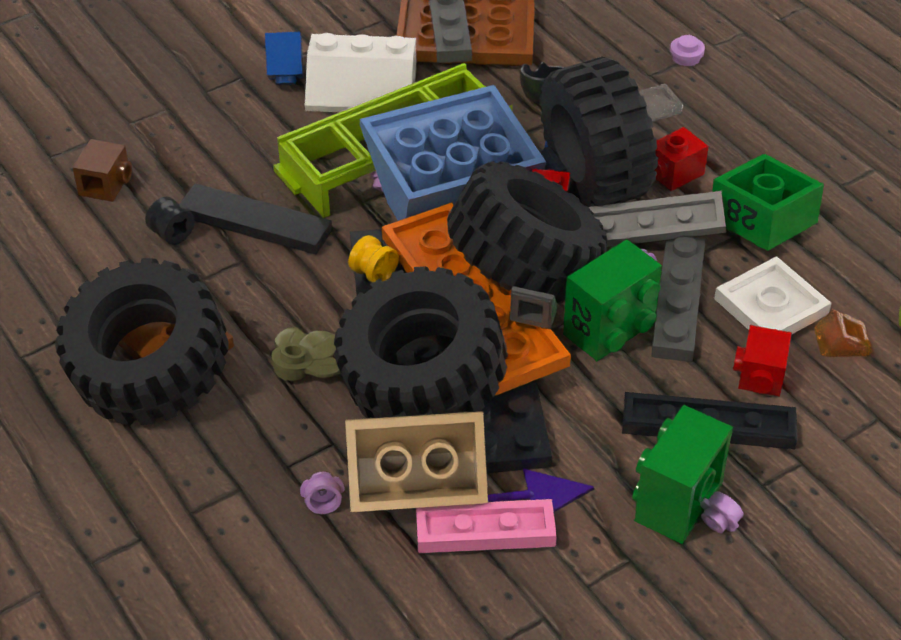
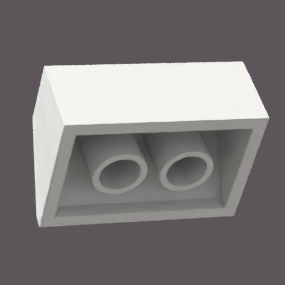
[305,33,416,112]

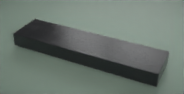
[179,183,332,255]
[622,392,797,450]

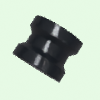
[145,196,195,245]

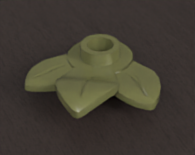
[271,327,340,381]

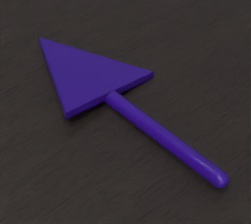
[488,468,594,512]

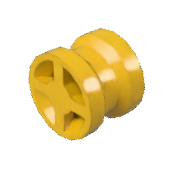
[348,235,399,283]

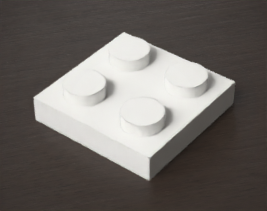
[714,256,831,334]

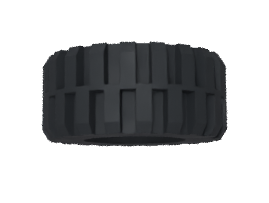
[539,57,658,207]
[447,161,607,304]
[55,258,228,425]
[334,266,508,419]

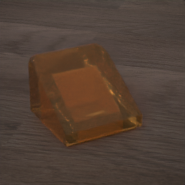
[814,309,872,357]

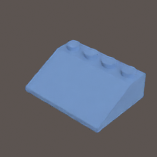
[360,85,546,221]

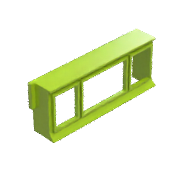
[273,63,513,218]

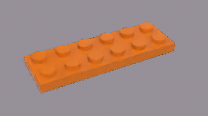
[382,203,571,395]

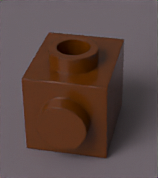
[72,139,132,202]

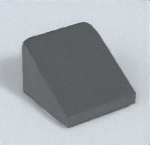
[510,286,558,329]

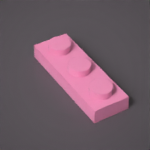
[416,499,556,553]

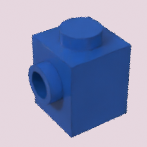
[265,32,304,85]

